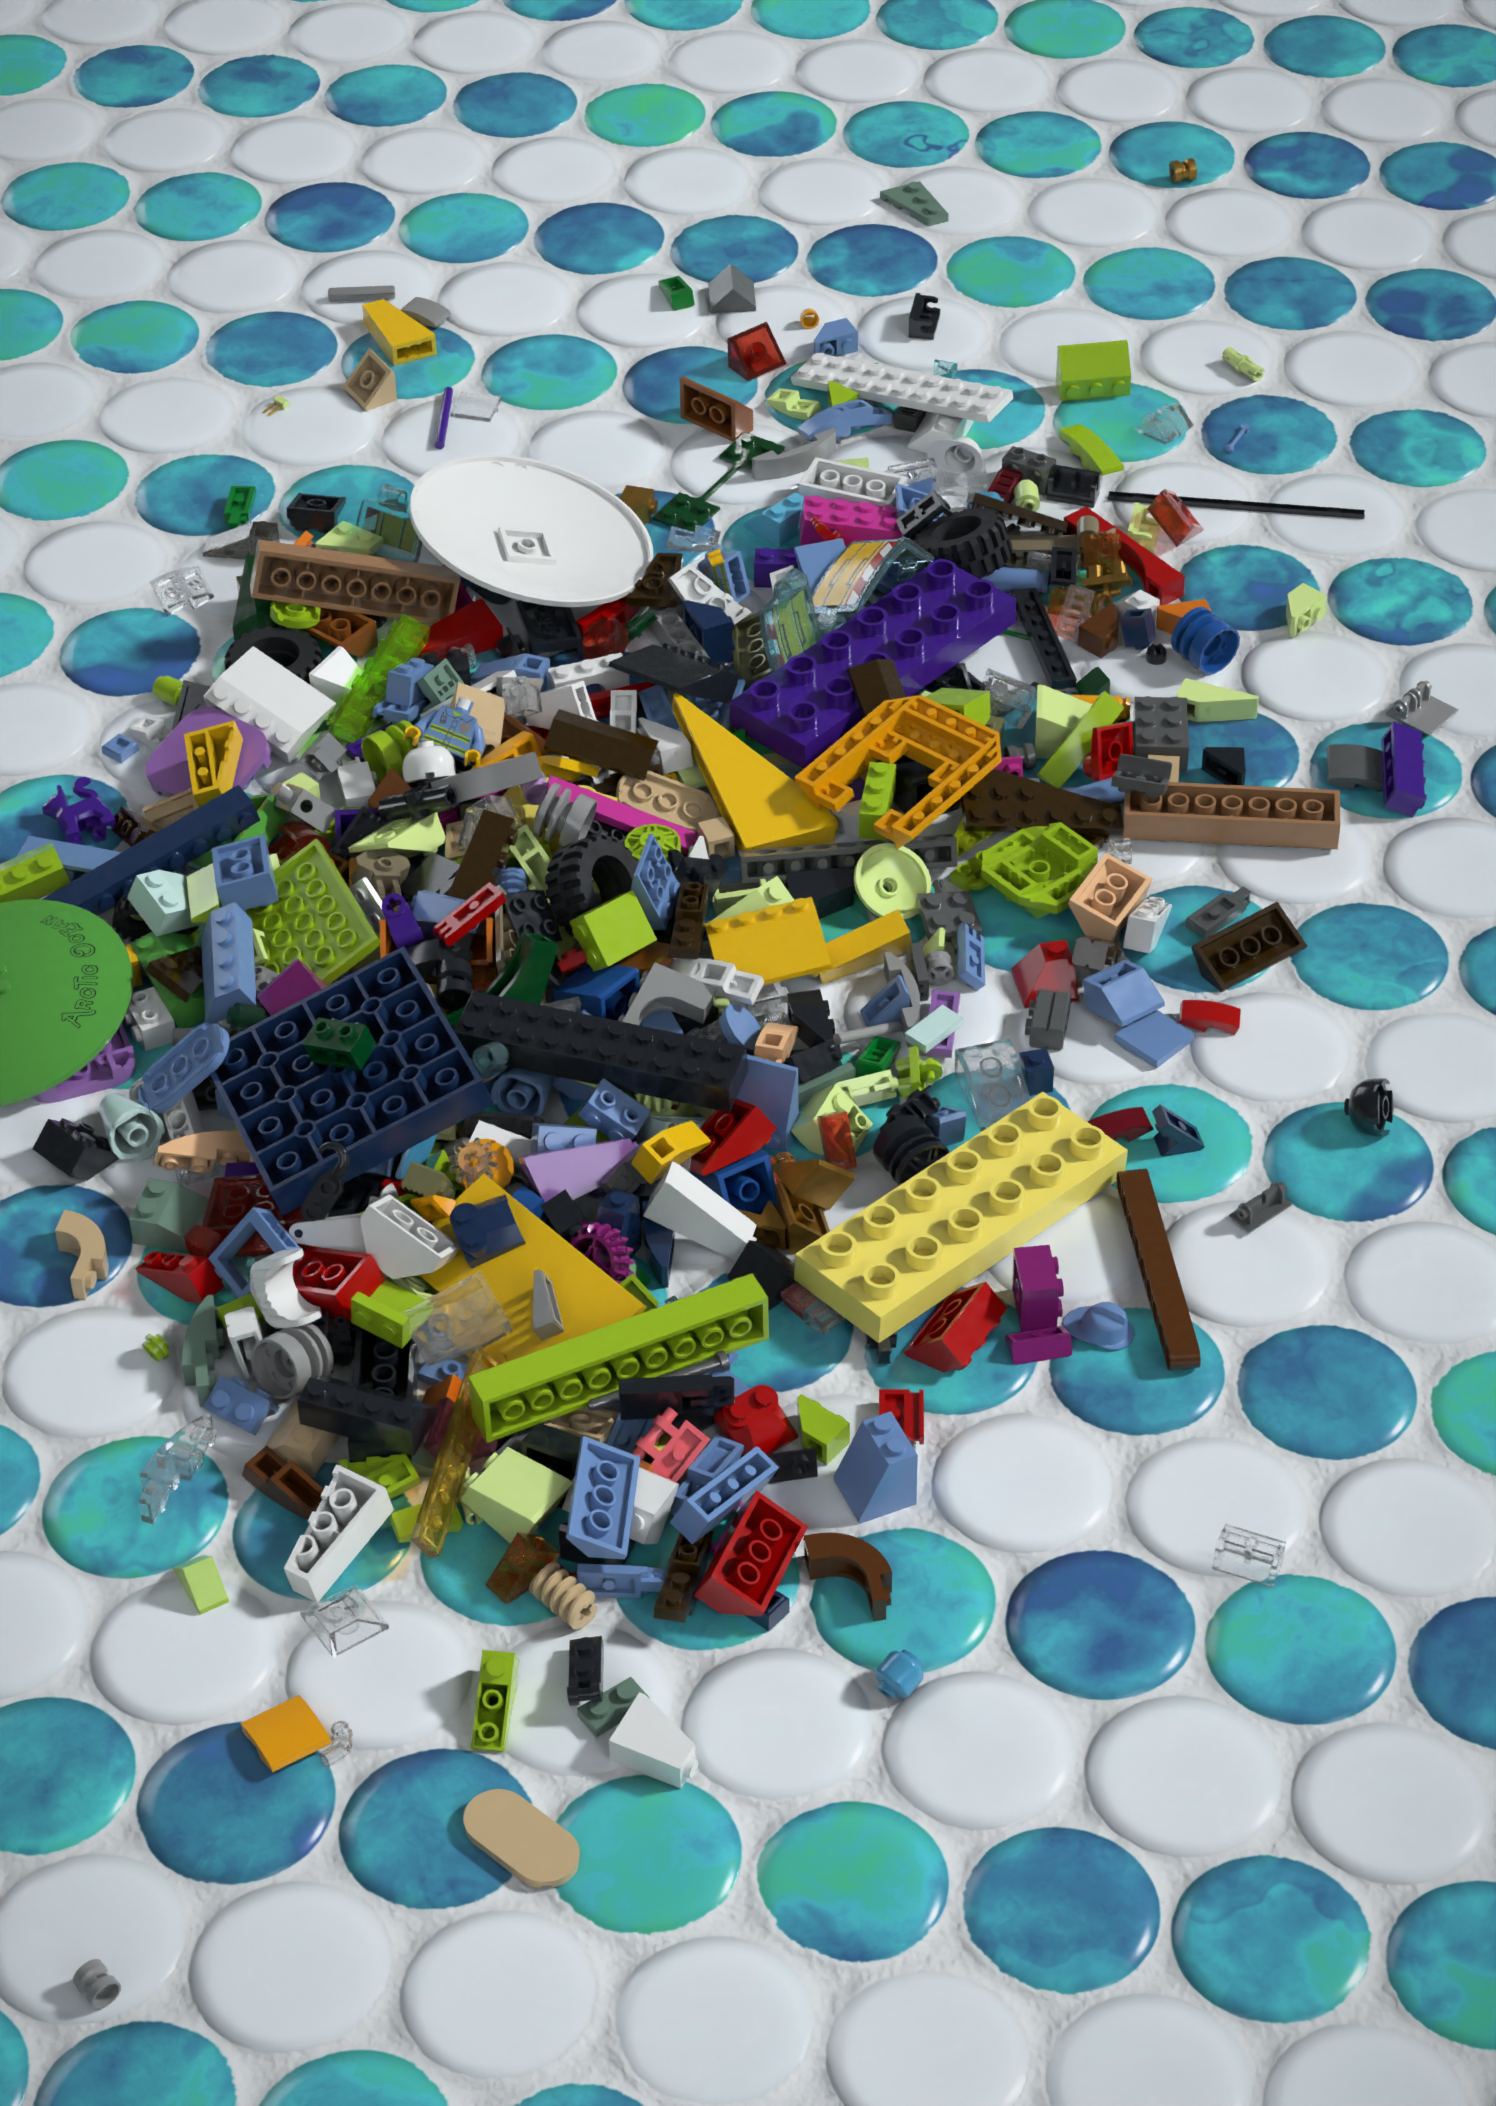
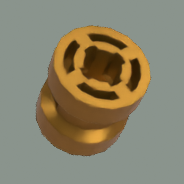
[1169,158,1197,183]

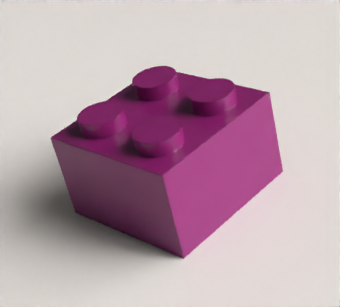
[1012,1245,1064,1332]

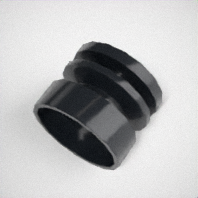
[873,1115,950,1186]

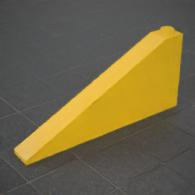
[672,693,838,851]

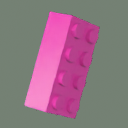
[799,496,902,548]

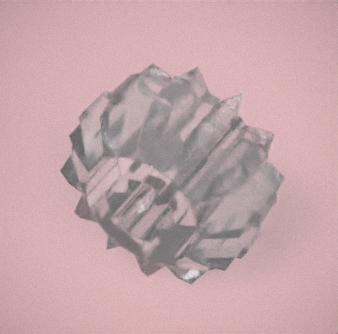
[448,1137,498,1187]

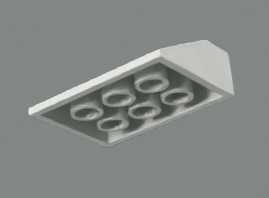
[203,646,336,764]

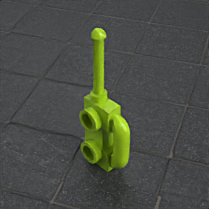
[949,850,991,891]

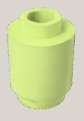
[1014,480,1040,512]

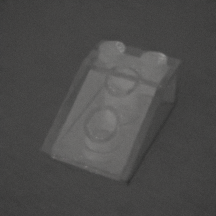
[954,1038,1031,1131]
[402,1270,513,1366]

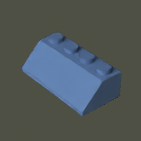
[201,902,257,1024]

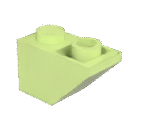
[1286,583,1327,638]

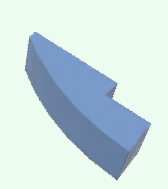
[670,1435,744,1516]

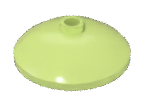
[854,843,932,920]

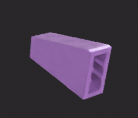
[518,1138,638,1202]

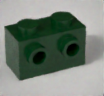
[302,1017,376,1071]

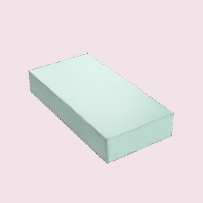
[905,1005,964,1053]

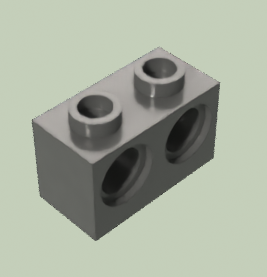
[1002,446,1056,495]

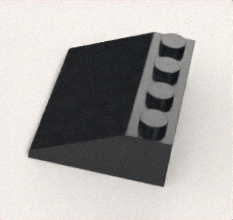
[608,643,739,704]

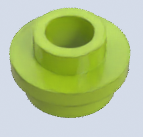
[142,1334,170,1362]

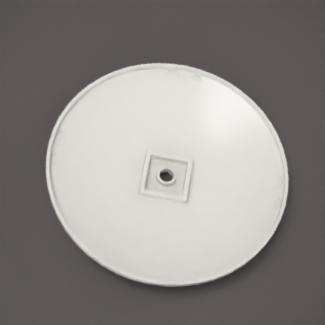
[409,455,653,607]

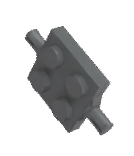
[916,880,983,955]

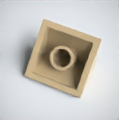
[343,349,397,411]

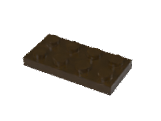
[965,492,1068,535]

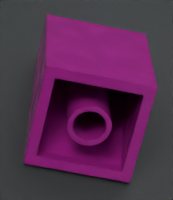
[257,958,327,1016]

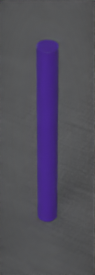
[435,387,453,449]

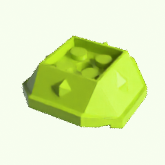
[981,822,1098,919]

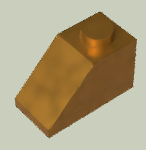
[619,485,658,525]

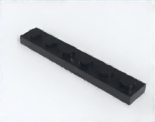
[1011,588,1077,689]

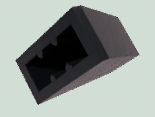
[786,867,857,919]

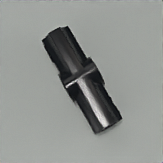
[378,785,458,822]

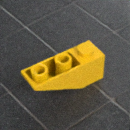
[631,1121,711,1184]

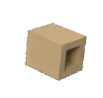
[698,816,735,859]

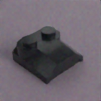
[287,493,346,533]

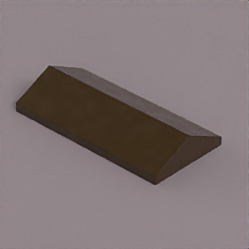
[846,659,911,764]
[543,709,659,781]
[1191,902,1307,993]

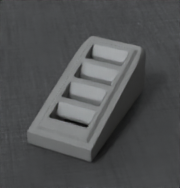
[533,1269,564,1340]

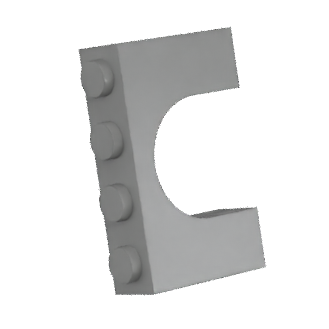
[618,962,716,1025]

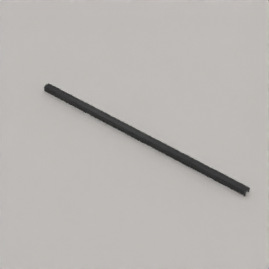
[1108,491,1365,519]

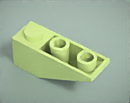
[1175,678,1259,722]

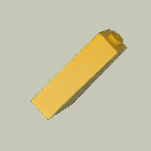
[362,299,437,366]
[812,909,912,984]

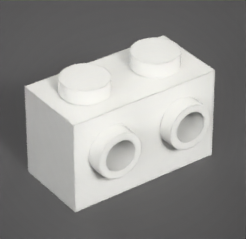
[123,987,175,1051]

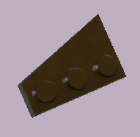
[626,553,683,608]
[145,946,203,1003]

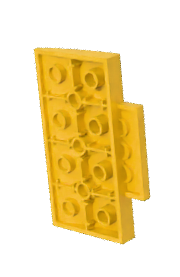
[419,1174,647,1370]

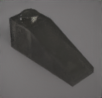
[203,521,280,559]

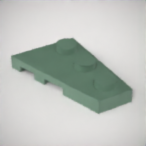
[880,181,948,227]

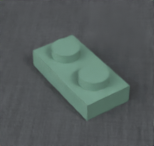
[577,1677,650,1737]

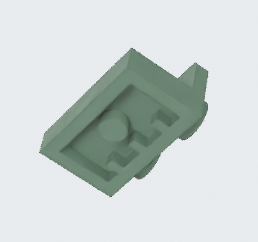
[416,658,464,712]

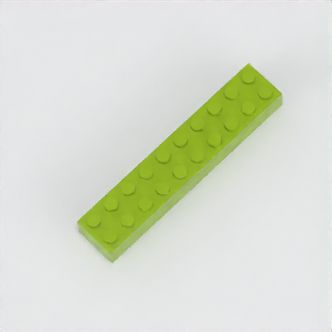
[468,1273,769,1443]

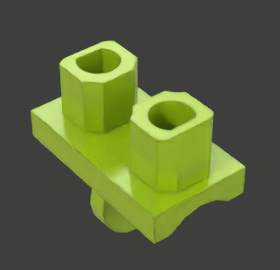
[896,1046,943,1098]

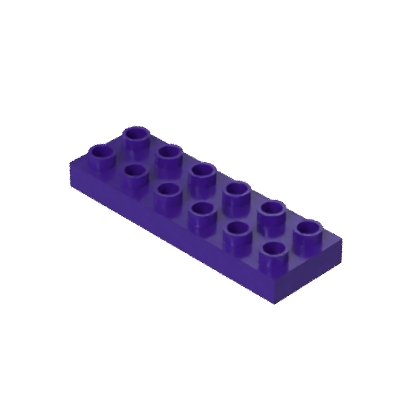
[729,558,1016,769]

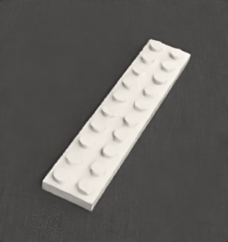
[791,353,1013,423]

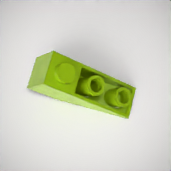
[471,1650,520,1752]

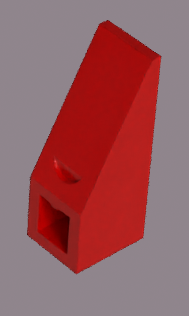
[135,1251,224,1304]

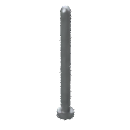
[587,1350,730,1411]

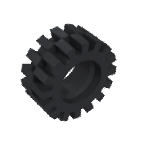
[112,893,152,942]

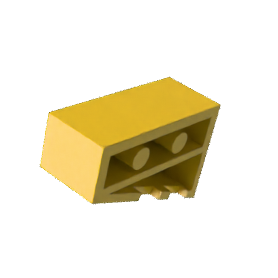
[184,720,243,807]

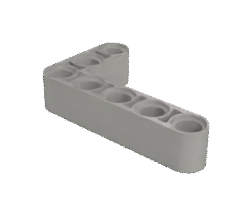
[648,596,710,659]

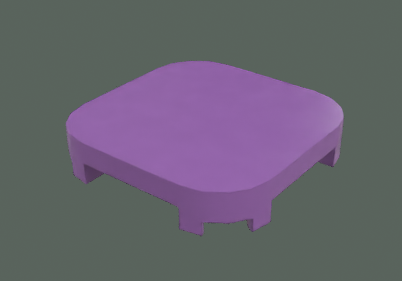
[145,707,272,797]
[31,1022,136,1103]

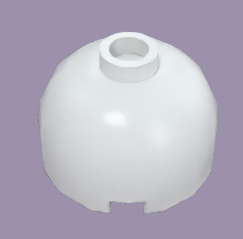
[403,741,456,782]

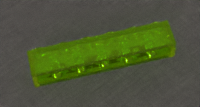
[326,614,430,746]

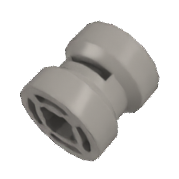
[73,1959,121,2009]

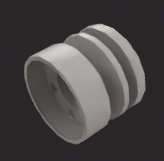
[533,782,598,847]
[251,1323,334,1399]

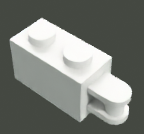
[337,757,378,808]

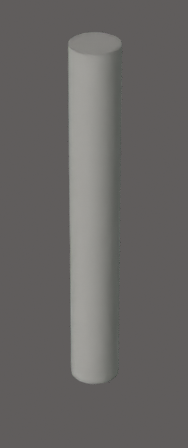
[833,1020,903,1045]

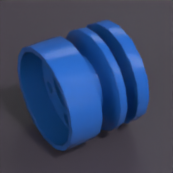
[1171,607,1240,675]

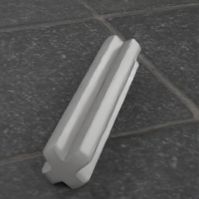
[328,285,395,301]

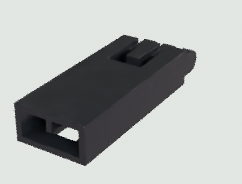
[618,1374,735,1420]

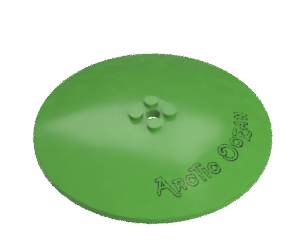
[0,899,133,1107]

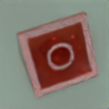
[728,322,787,381]
[1147,489,1204,547]

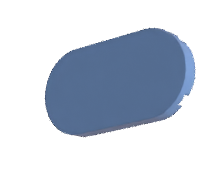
[137,1023,230,1114]

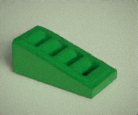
[658,276,695,311]
[855,1036,901,1078]

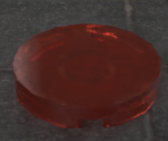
[583,618,629,659]

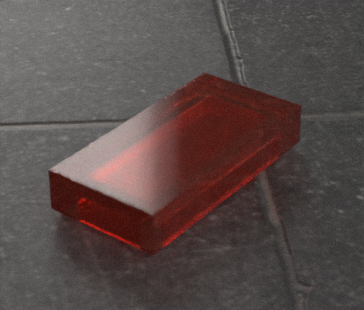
[817,1110,857,1170]

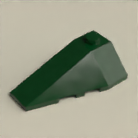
[232,554,281,641]

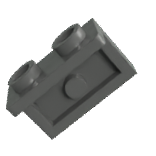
[1111,754,1172,798]

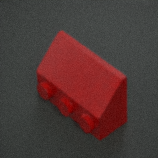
[903,1281,1007,1373]

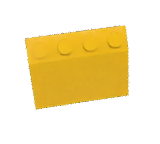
[705,897,832,986]

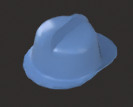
[1063,1302,1134,1350]

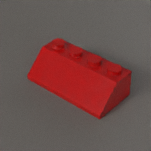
[693,1490,808,1616]

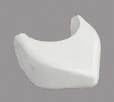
[250,1248,322,1328]

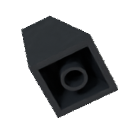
[894,759,959,815]

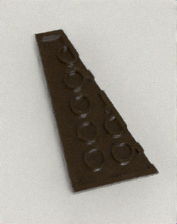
[961,769,1124,835]

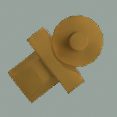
[1083,561,1133,604]

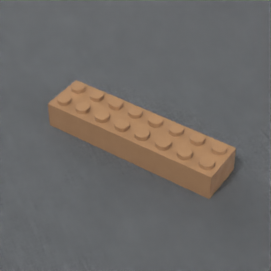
[250,539,461,624]
[1123,782,1340,849]

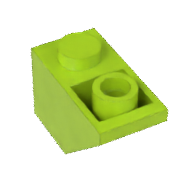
[797,1394,850,1465]

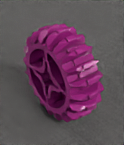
[566,1222,636,1284]

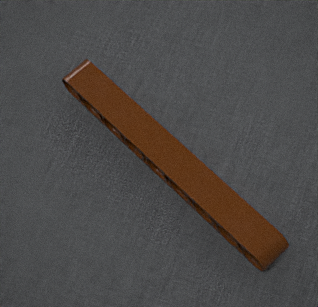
[1116,1168,1201,1371]

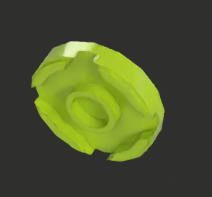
[270,601,321,629]

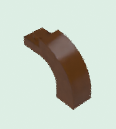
[803,1533,892,1621]

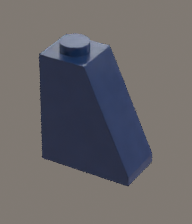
[591,1187,642,1275]

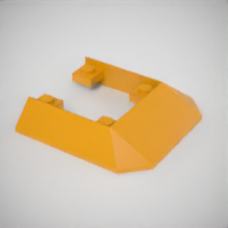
[794,695,1002,850]

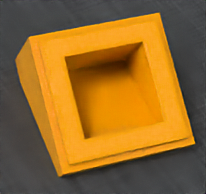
[410,1195,456,1222]

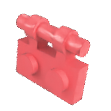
[631,1407,710,1483]

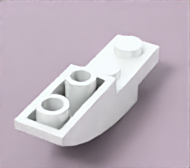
[668,958,764,1005]

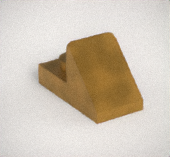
[737,1200,787,1250]

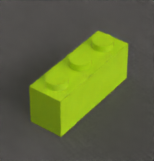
[859,762,896,840]

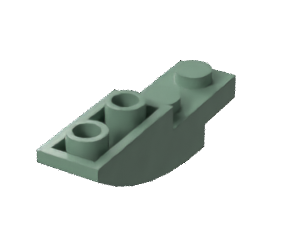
[182,1295,225,1407]

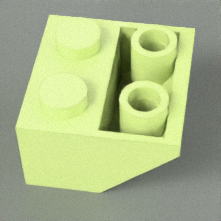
[790,1083,873,1163]

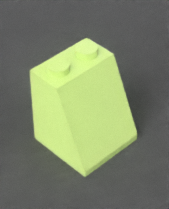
[1035,685,1093,759]
[461,1447,573,1550]

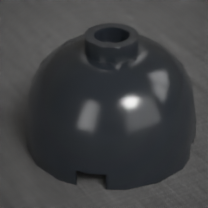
[1344,1078,1394,1136]

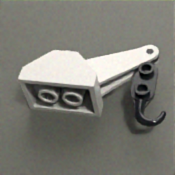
[289,1141,460,1279]

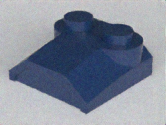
[449,1194,526,1269]

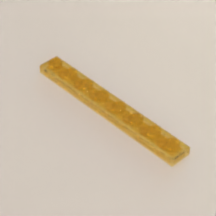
[410,1347,499,1559]

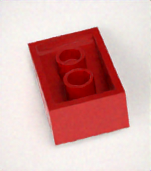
[680,1099,777,1176]
[293,1246,387,1322]

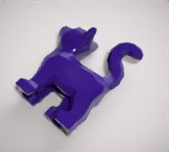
[42,777,116,845]

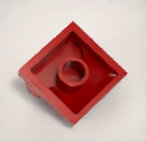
[1083,721,1134,781]
[713,1385,799,1458]

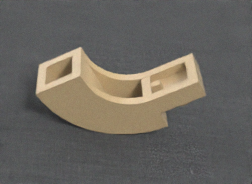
[55,1210,109,1300]

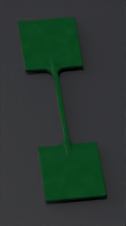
[653,432,785,535]

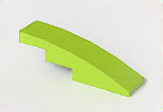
[1058,424,1124,476]
[1037,691,1125,788]

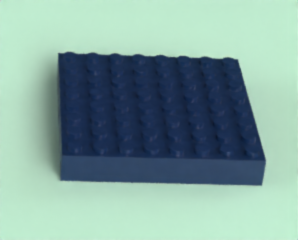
[210,946,494,1215]

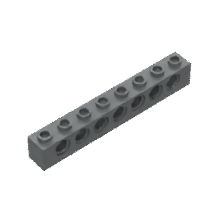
[738,834,957,884]

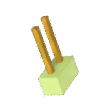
[263,395,289,416]

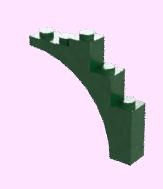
[445,932,559,1030]

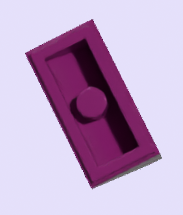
[1005,1326,1072,1365]

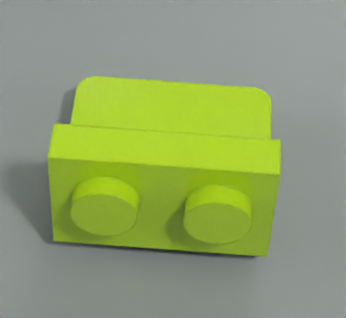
[351,1281,434,1348]

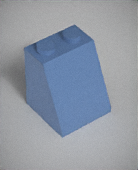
[834,1411,918,1524]

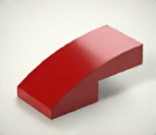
[1179,1000,1241,1035]

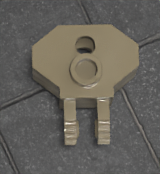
[350,851,410,901]

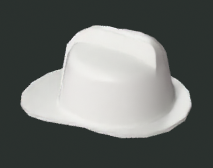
[927,437,983,476]

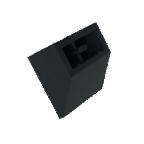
[32,1118,119,1180]

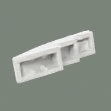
[609,690,637,775]

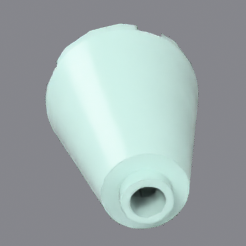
[99,1093,165,1162]

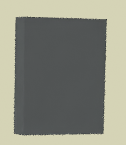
[708,263,756,313]

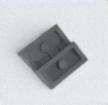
[1327,744,1383,792]

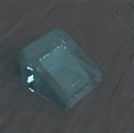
[934,359,958,379]

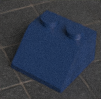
[683,600,735,665]

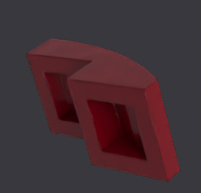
[1088,1107,1154,1142]

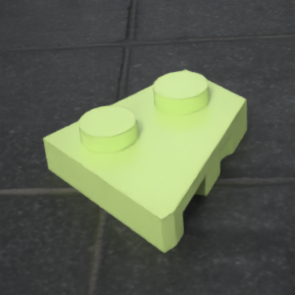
[315,521,383,556]

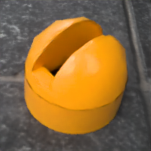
[800,308,819,329]

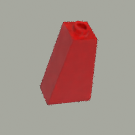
[407,598,503,660]

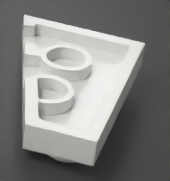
[667,564,752,625]

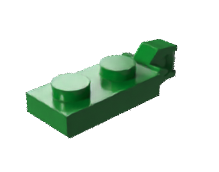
[224,486,256,535]

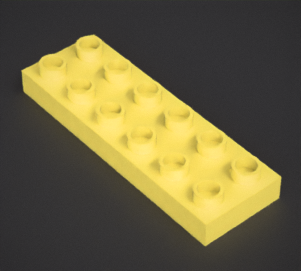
[794,1092,1128,1343]

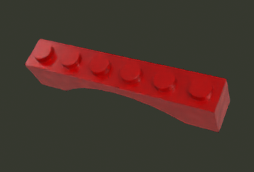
[1063,506,1185,606]

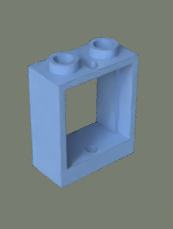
[208,1207,300,1299]

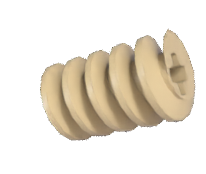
[529,1562,597,1630]

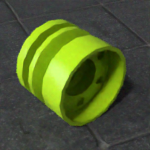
[361,720,421,784]
[624,824,681,864]

